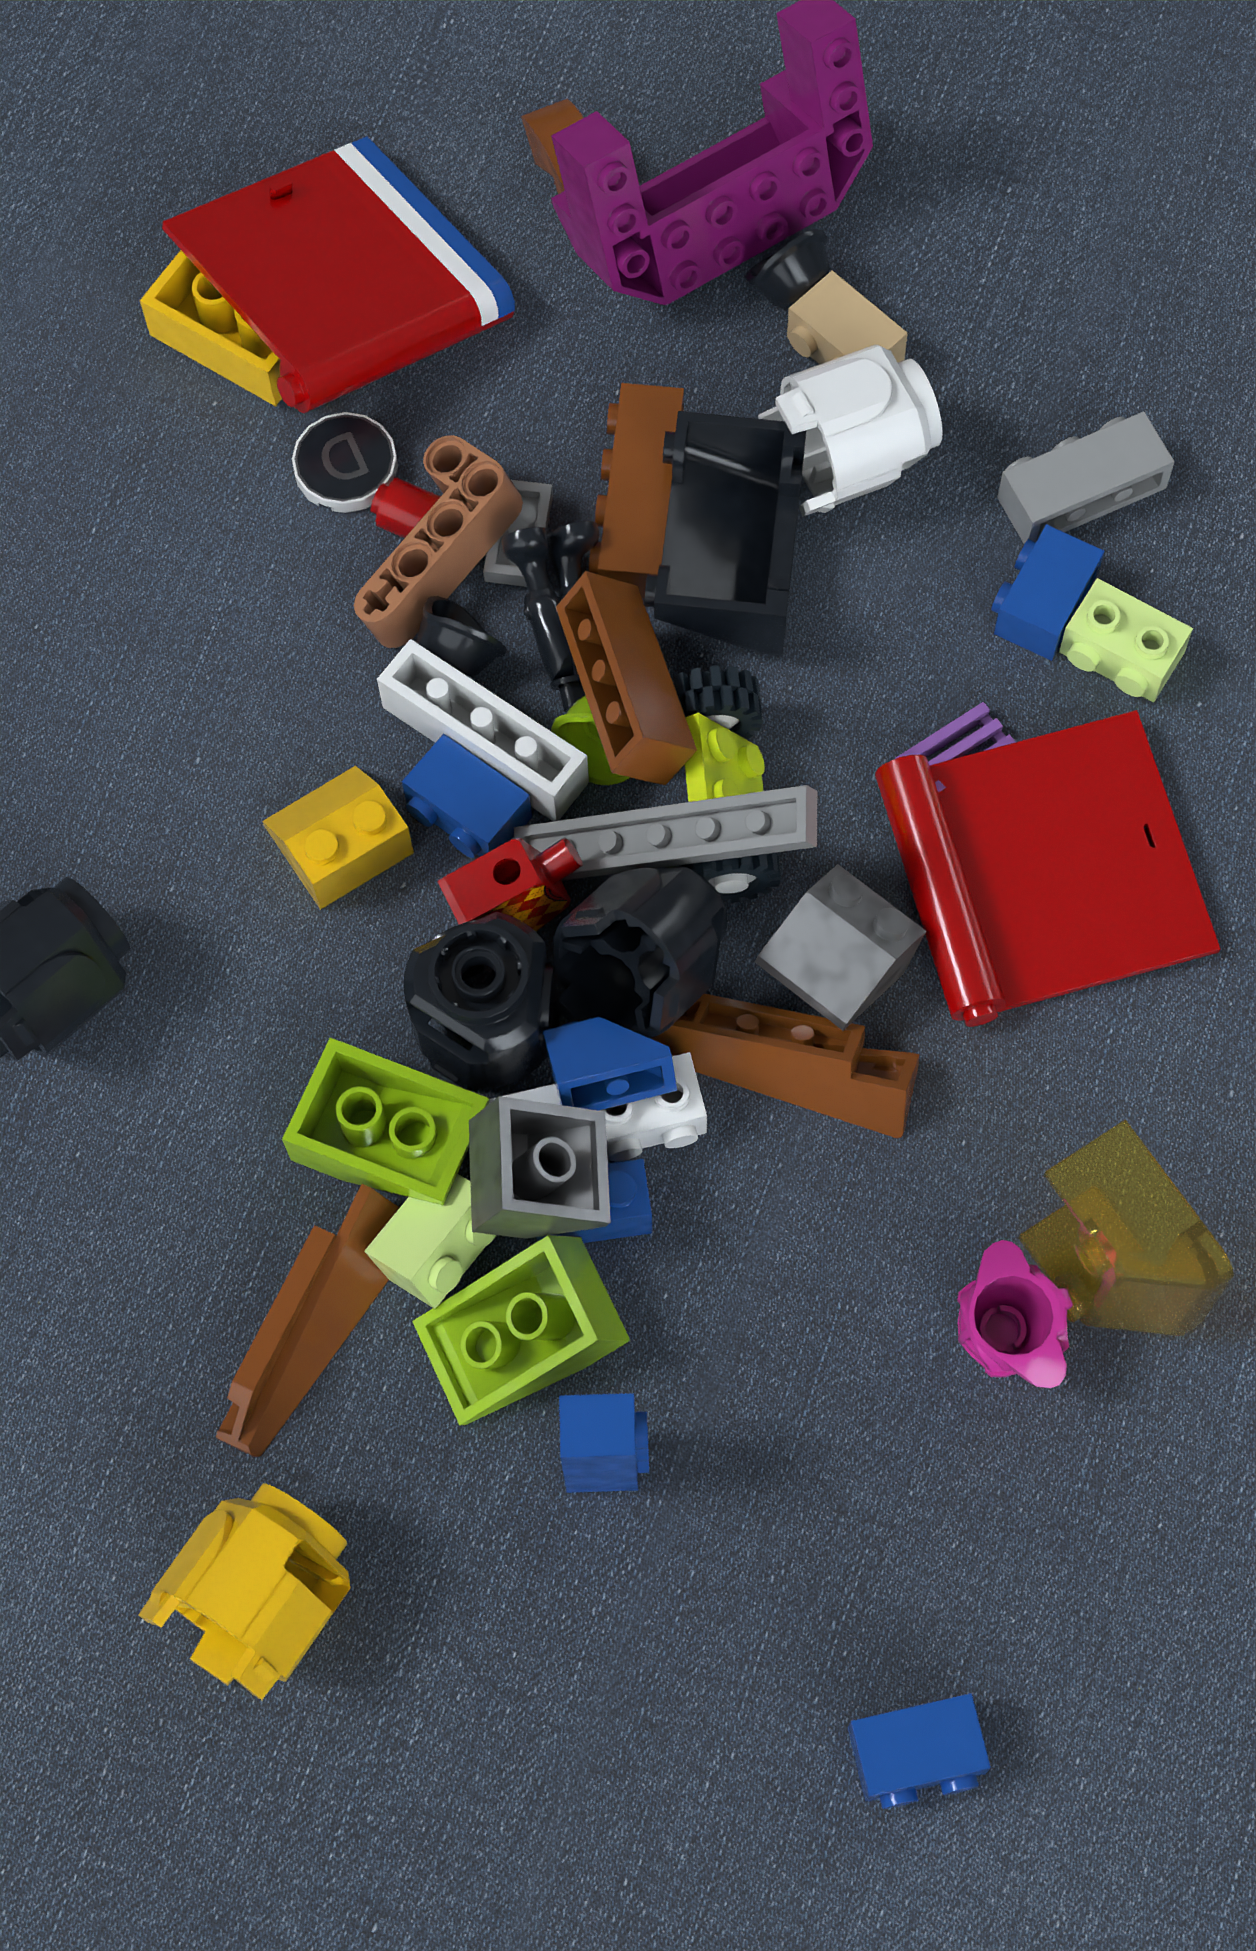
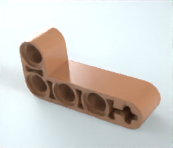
[354,435,523,648]

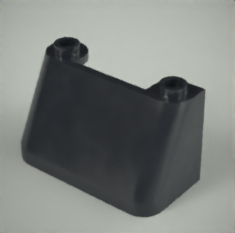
[644,411,807,656]

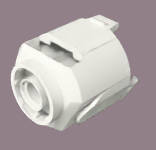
[758,345,942,517]

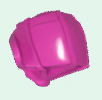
[957,1240,1073,1388]

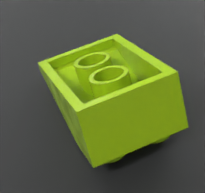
[282,1037,489,1205]
[412,1235,631,1425]

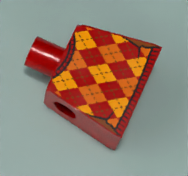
[437,837,583,931]

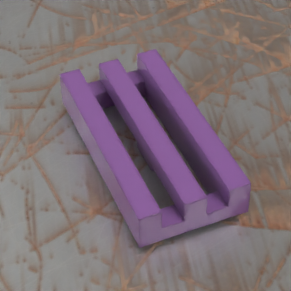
[895,702,1015,793]

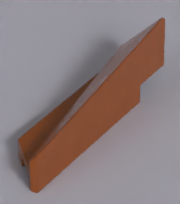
[215,1184,399,1457]

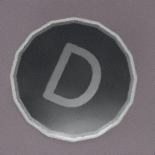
[292,412,398,513]

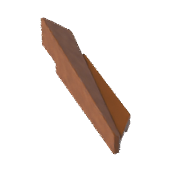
[650,994,920,1138]

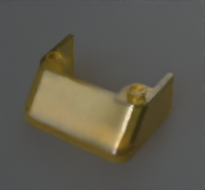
[1018,1119,1234,1336]

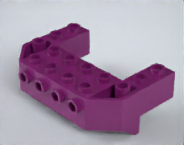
[551,0,873,306]

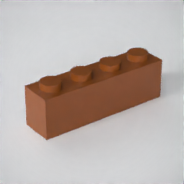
[589,383,684,599]
[556,571,697,786]

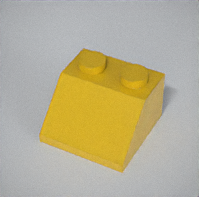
[262,766,414,910]

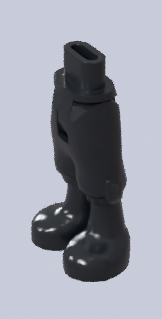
[501,521,600,712]

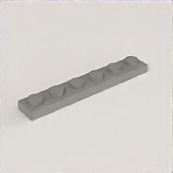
[514,785,817,881]

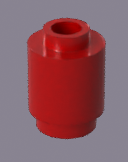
[370,477,441,539]

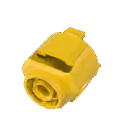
[138,1483,350,1700]

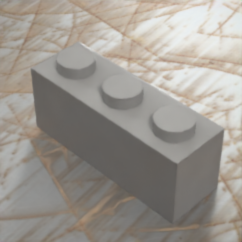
[997,412,1175,544]

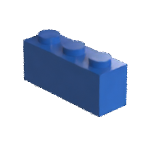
[559,1393,649,1493]

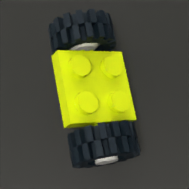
[672,665,782,903]

